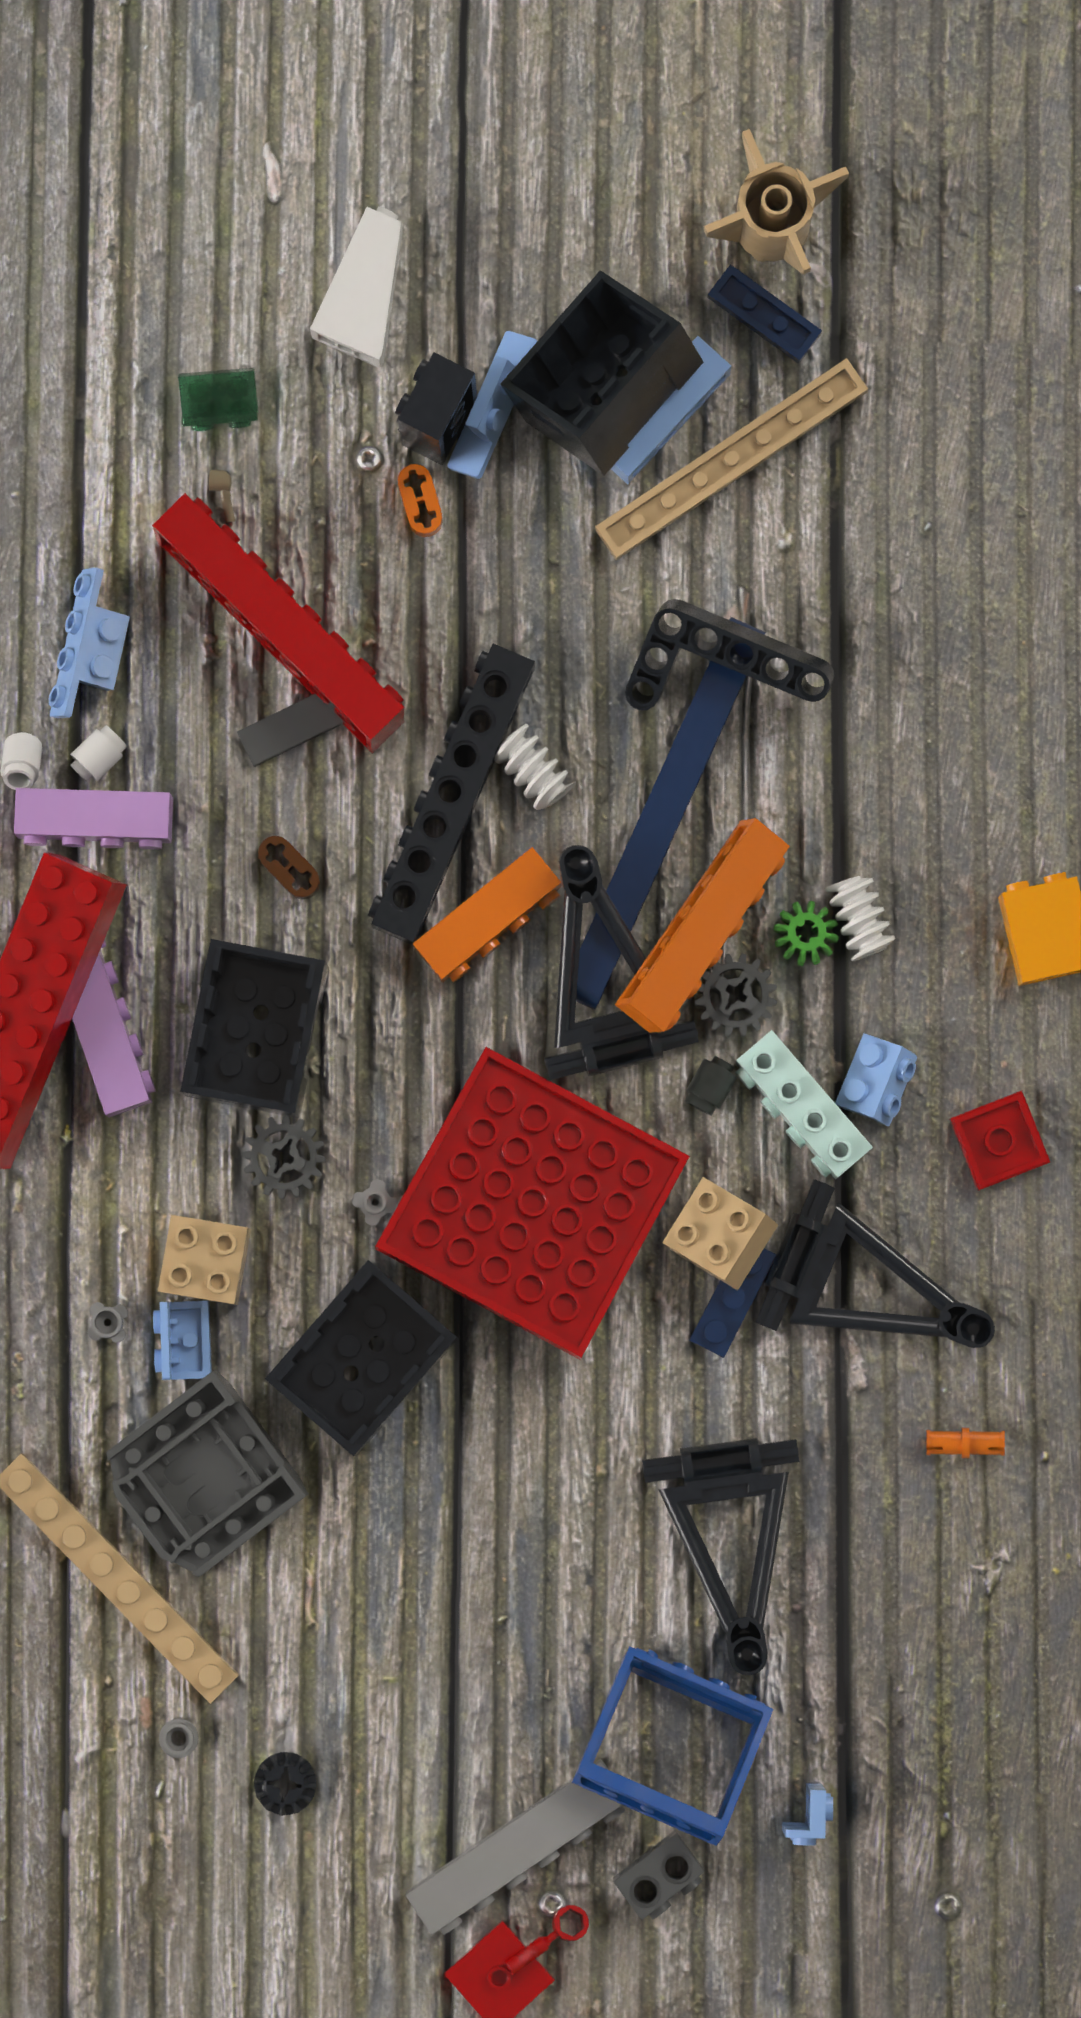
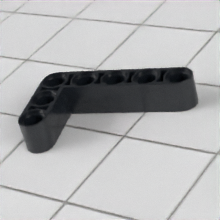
[625,599,835,711]

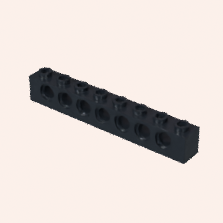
[368,643,535,945]

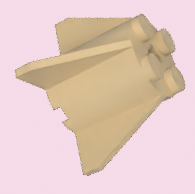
[704,129,849,274]

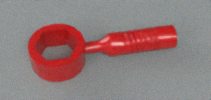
[505,1905,589,1975]

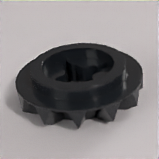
[254,1752,317,1816]

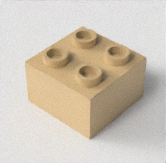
[662,1177,778,1291]
[158,1215,251,1305]

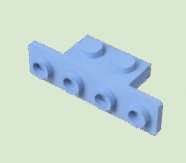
[447,331,537,479]
[49,567,130,718]

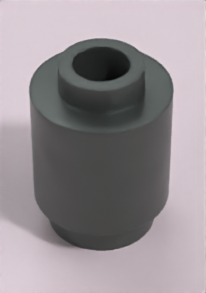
[685,1056,737,1116]

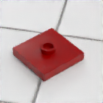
[949,1091,1050,1191]
[444,1920,555,2018]

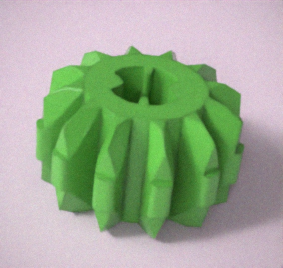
[773,901,839,966]

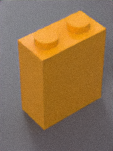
[998,872,1081,986]

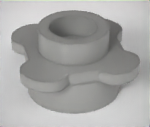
[352,1179,398,1226]
[87,1302,128,1343]

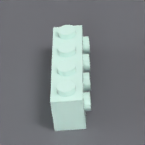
[735,1030,873,1180]

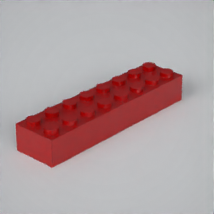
[152,493,405,754]
[0,852,127,1169]

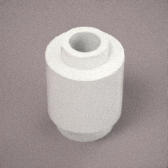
[70,725,127,782]
[0,732,42,790]

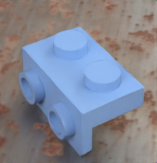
[835,1033,917,1126]
[153,1300,212,1380]
[782,1783,833,1846]

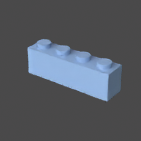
[611,336,732,484]

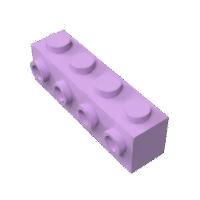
[14,788,173,849]

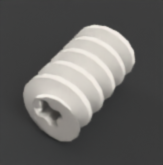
[494,724,576,810]
[825,876,895,961]

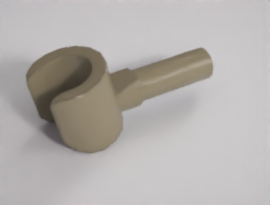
[209,470,235,523]

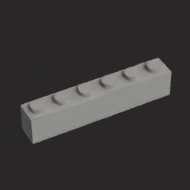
[405,1759,625,1935]

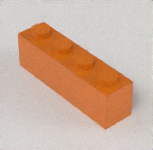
[413,847,562,983]

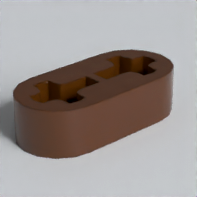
[258,836,320,899]

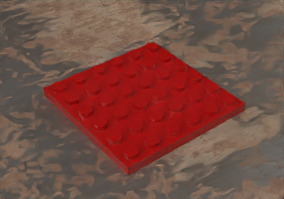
[375,1047,690,1360]

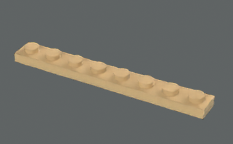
[595,358,868,561]
[0,1453,239,1704]

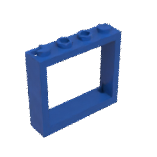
[572,1646,774,1846]

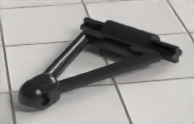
[544,845,699,1080]
[755,1179,995,1348]
[642,1438,800,1675]

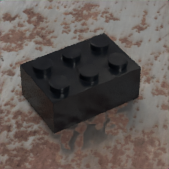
[395,352,477,465]

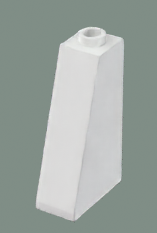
[310,207,403,369]

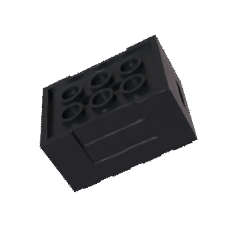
[500,270,704,476]
[180,939,329,1118]
[265,1260,459,1457]

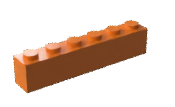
[615,818,790,1033]

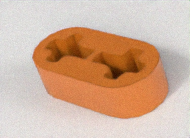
[398,464,443,537]

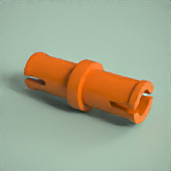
[926,1428,1005,1459]

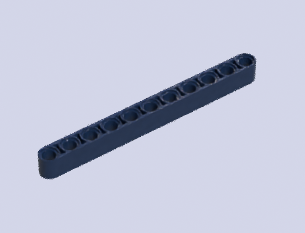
[576,617,766,1010]

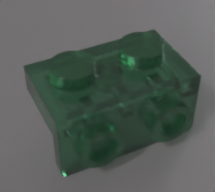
[178,367,259,431]

